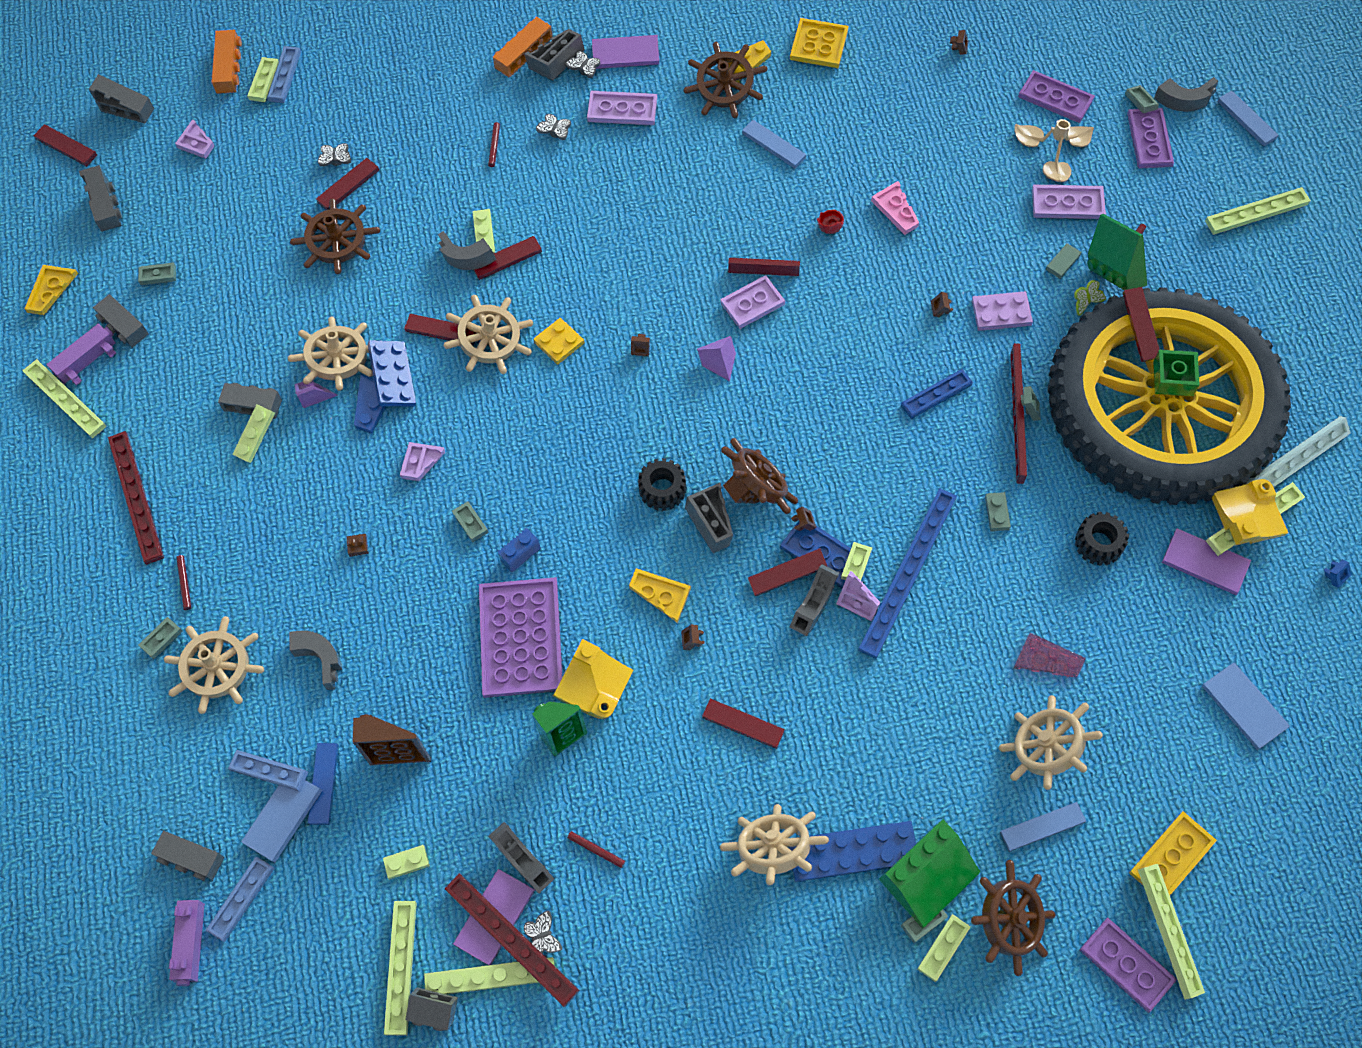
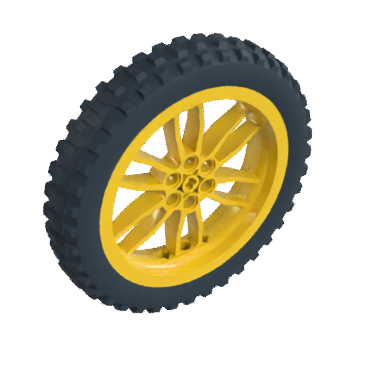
[1048,287,1291,505]

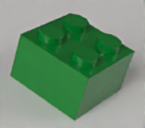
[1153,350,1200,396]

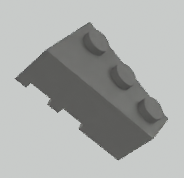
[524,29,585,80]
[89,74,154,124]
[79,165,122,232]
[685,483,733,553]

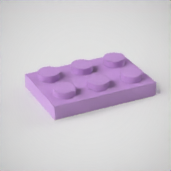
[721,275,785,329]
[972,291,1033,331]

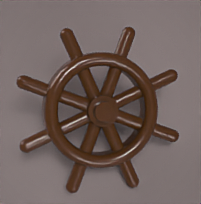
[683,42,768,118]
[290,199,380,274]
[971,860,1056,976]

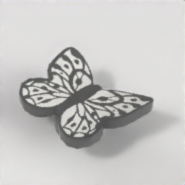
[565,51,601,78]
[536,114,571,140]
[318,143,351,166]
[524,911,562,954]

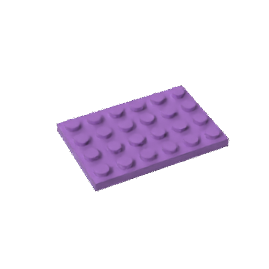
[479,577,563,698]

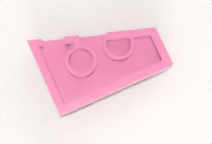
[871,181,919,235]

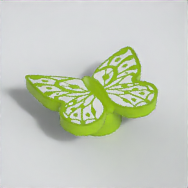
[1074,280,1106,316]

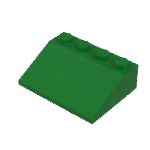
[1087,214,1148,290]
[879,819,980,929]

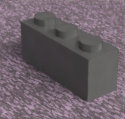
[93,294,149,348]
[218,383,282,419]
[151,831,224,881]

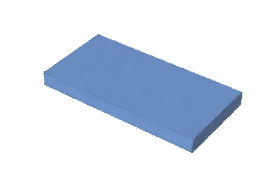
[1202,663,1290,751]
[241,780,322,863]

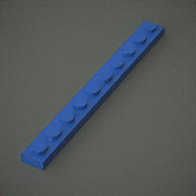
[858,488,957,659]

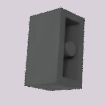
[405,987,458,1031]

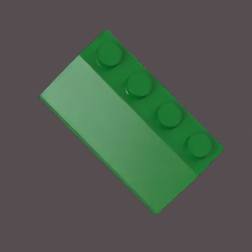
[532,701,587,757]

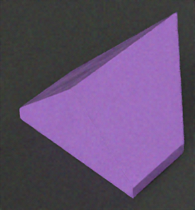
[697,336,736,381]
[295,381,338,408]

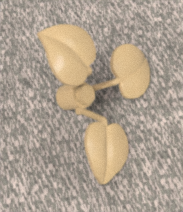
[1014,119,1094,182]

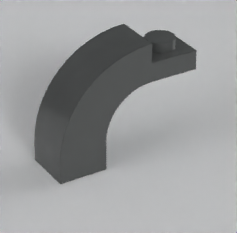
[1154,77,1218,112]
[438,231,497,270]
[790,565,839,636]
[289,631,342,690]
[488,822,554,893]

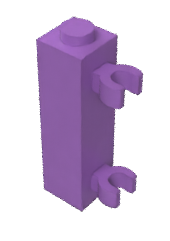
[46,323,116,385]
[169,900,205,986]

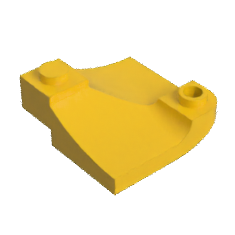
[1212,479,1288,545]
[553,639,633,719]

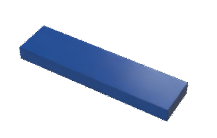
[901,369,973,419]
[308,743,339,825]

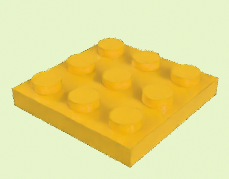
[790,18,849,68]

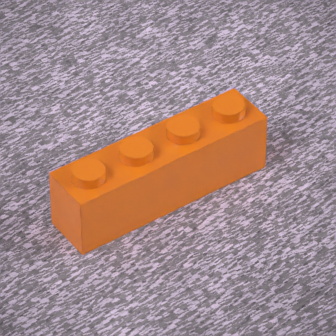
[493,16,553,78]
[212,30,242,94]

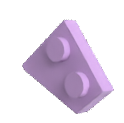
[175,120,214,159]
[400,442,445,481]
[836,571,880,621]

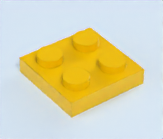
[533,318,585,365]

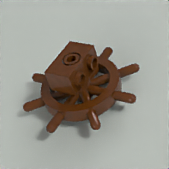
[721,438,798,514]

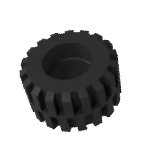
[638,458,686,511]
[1075,512,1129,566]

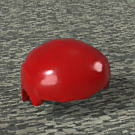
[817,210,844,234]

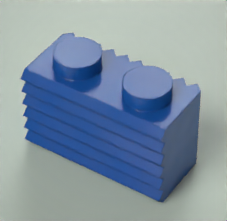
[498,528,541,572]

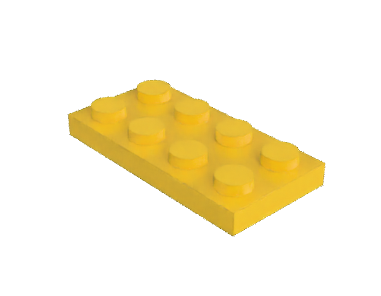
[1129,811,1217,896]

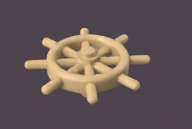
[443,295,533,374]
[288,317,373,391]
[164,616,264,714]
[999,695,1103,790]
[720,804,829,885]

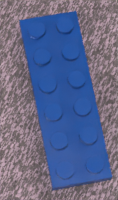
[789,821,916,882]

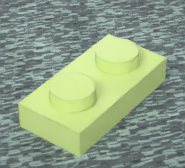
[841,542,872,580]
[383,845,430,880]

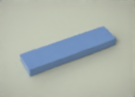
[267,46,301,103]
[1217,90,1278,146]
[742,120,806,168]
[228,750,308,791]
[1000,802,1086,852]
[206,857,275,942]

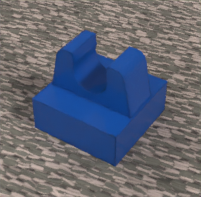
[1324,559,1351,588]

